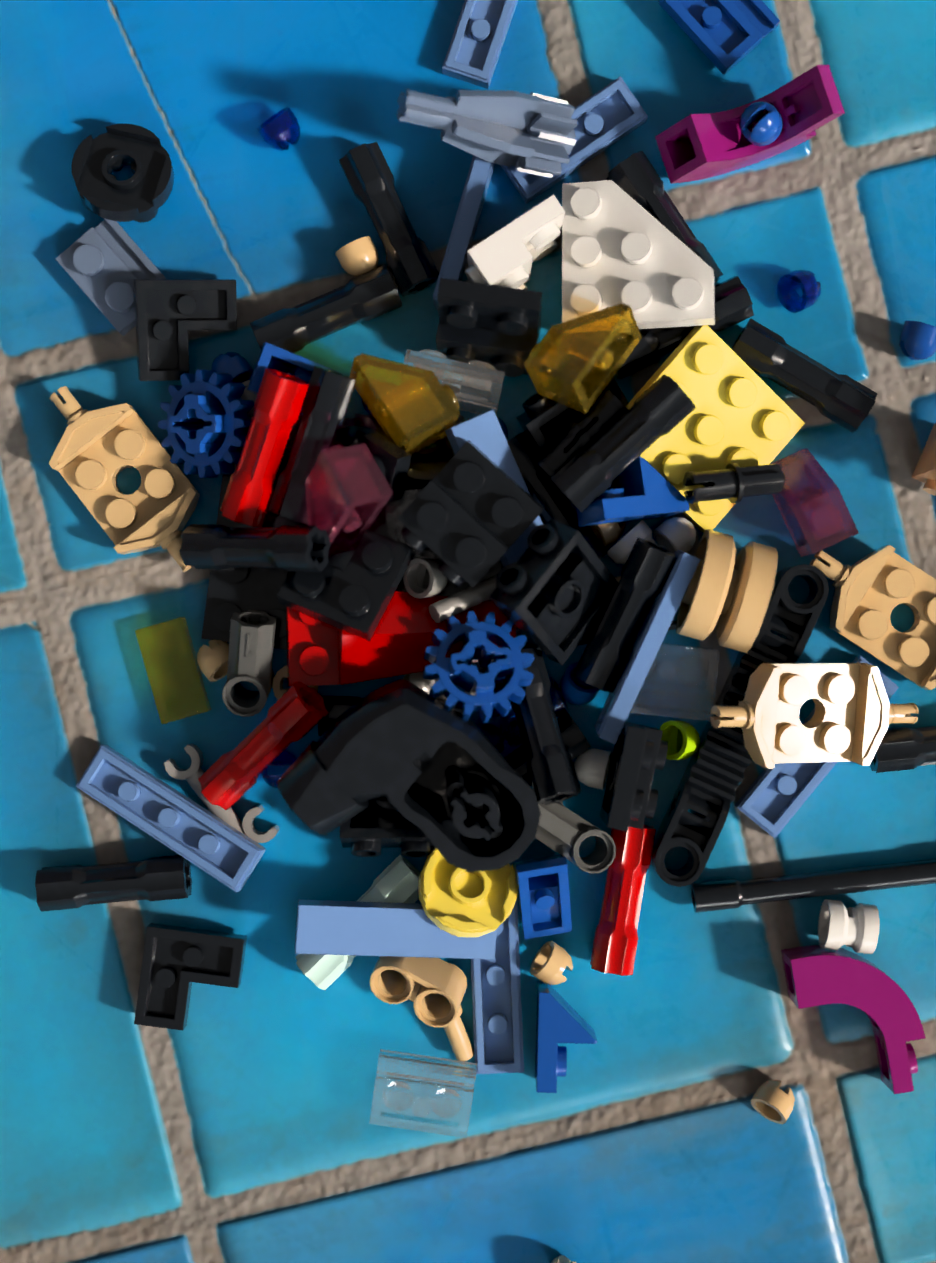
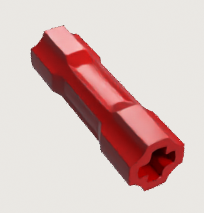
[220,368,309,527]
[198,681,328,810]
[590,824,656,976]

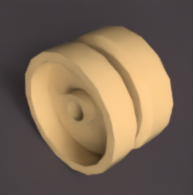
[676,529,778,653]

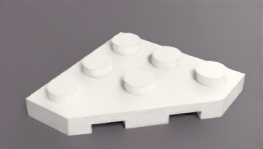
[562,180,715,333]

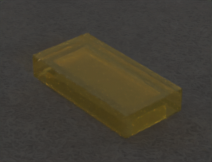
[135,617,211,724]

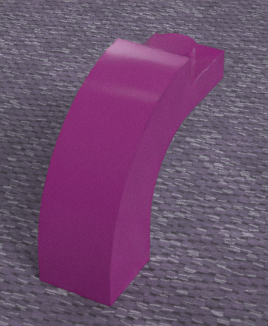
[655,65,845,183]
[781,945,925,1094]

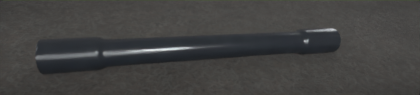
[691,858,936,913]

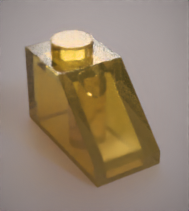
[524,303,642,414]
[350,353,460,455]

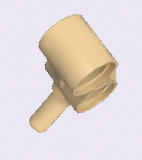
[369,956,474,1062]

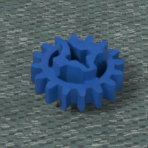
[158,369,254,478]
[423,610,534,723]

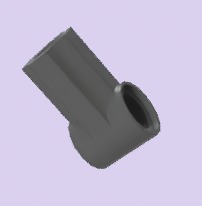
[222,609,276,717]
[535,802,616,874]

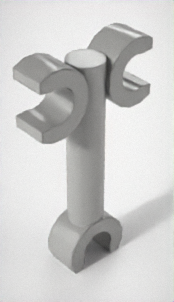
[164,743,280,843]

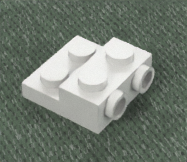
[465,195,565,290]

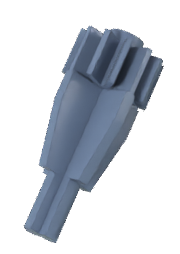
[396,89,578,178]

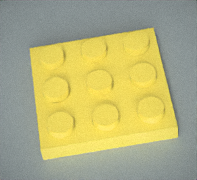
[626,325,805,532]

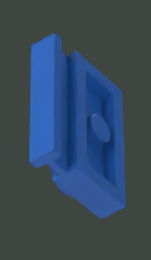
[659,0,780,75]

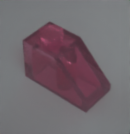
[305,444,393,556]
[772,448,859,557]

